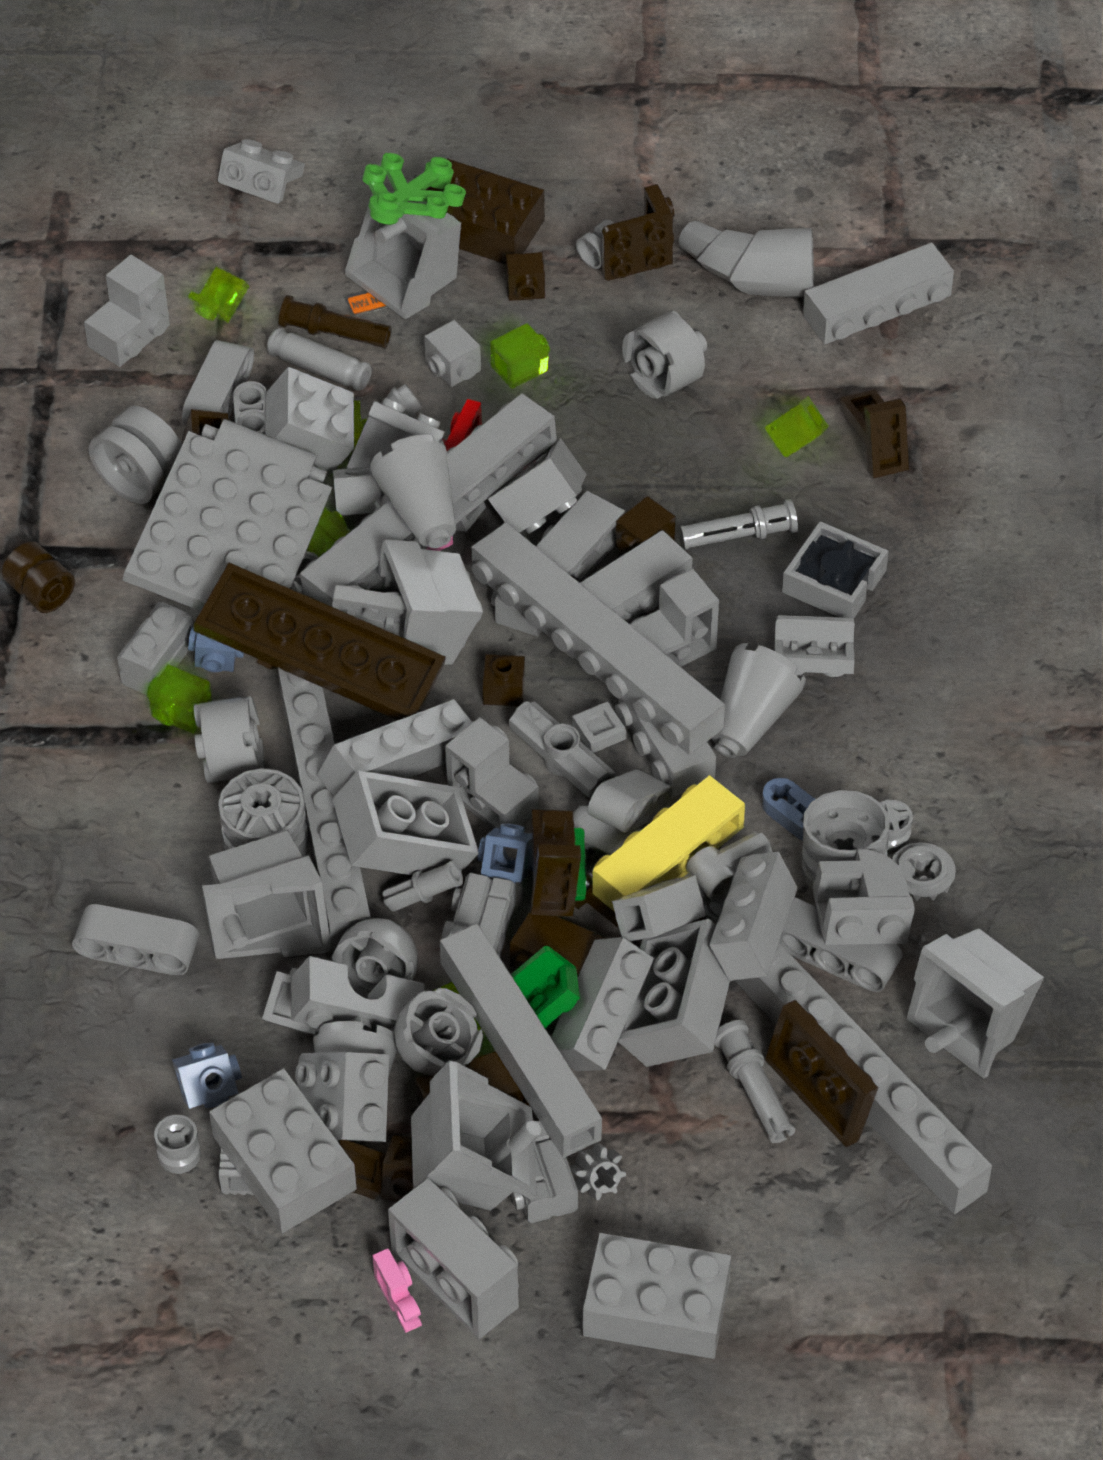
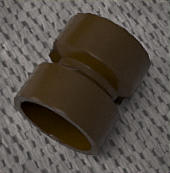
[2,541,75,614]

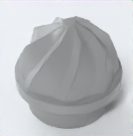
[386,384,423,419]

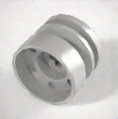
[218,768,309,857]
[802,790,889,888]

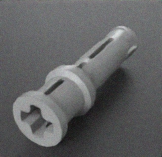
[679,499,798,550]
[715,1020,795,1143]

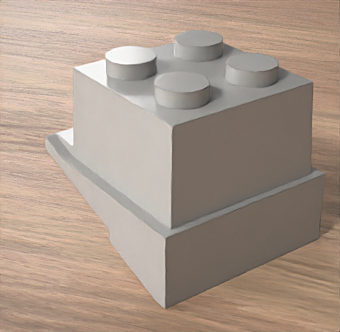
[345,194,461,319]
[378,539,483,665]
[201,831,332,959]
[906,928,1044,1079]
[411,1060,541,1211]

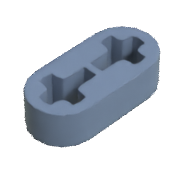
[762,778,815,841]

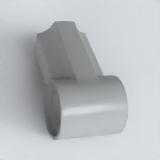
[686,831,773,902]

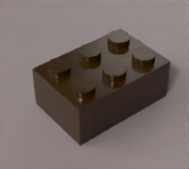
[426,158,545,265]

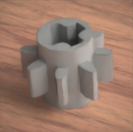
[569,1142,626,1200]

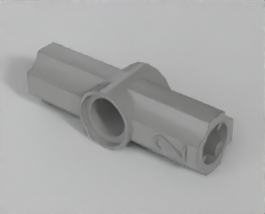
[509,701,616,799]

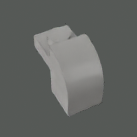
[813,849,910,902]

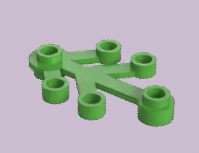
[362,153,466,225]

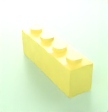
[593,775,745,912]

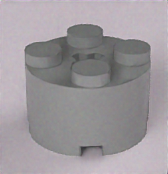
[622,310,707,399]
[194,696,265,783]

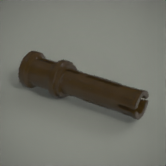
[278,295,392,349]

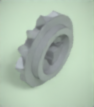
[892,842,956,901]

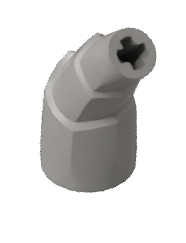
[679,221,814,297]

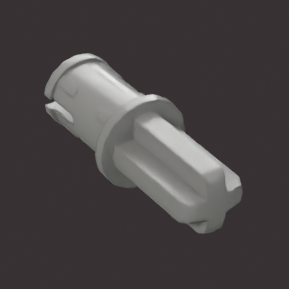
[383,861,463,911]

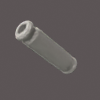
[267,328,372,391]

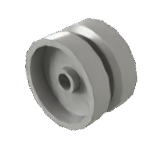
[88,405,182,504]

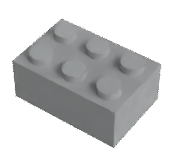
[332,770,479,875]
[618,918,730,1067]
[209,1068,357,1234]
[388,1178,519,1340]
[583,1233,731,1359]

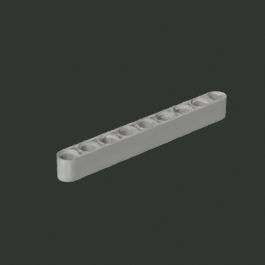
[573,806,903,992]

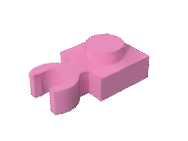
[372,1248,422,1333]

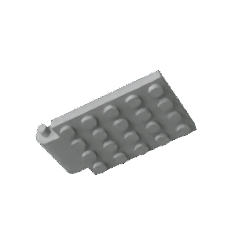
[122,419,332,611]

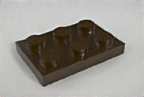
[765,1000,879,1148]

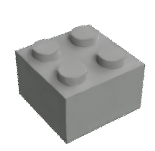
[265,367,354,475]

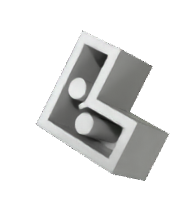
[84,255,170,367]
[488,438,587,534]
[629,569,719,667]
[445,717,539,829]

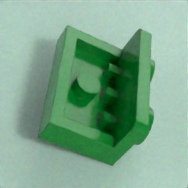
[510,946,580,1029]

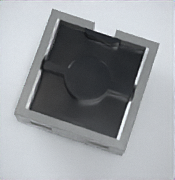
[782,521,889,619]

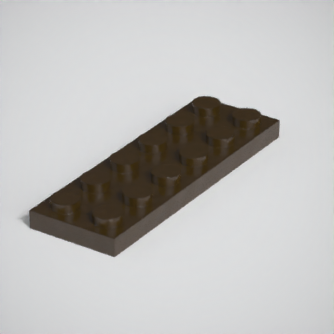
[194,562,446,720]

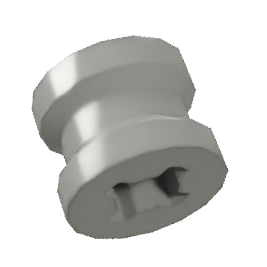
[880,800,913,851]

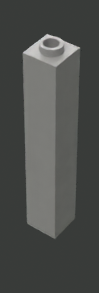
[440,923,602,1158]

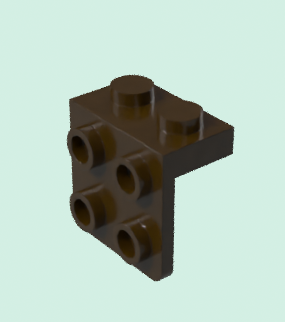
[602,184,675,281]

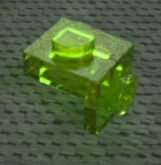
[188,267,250,323]

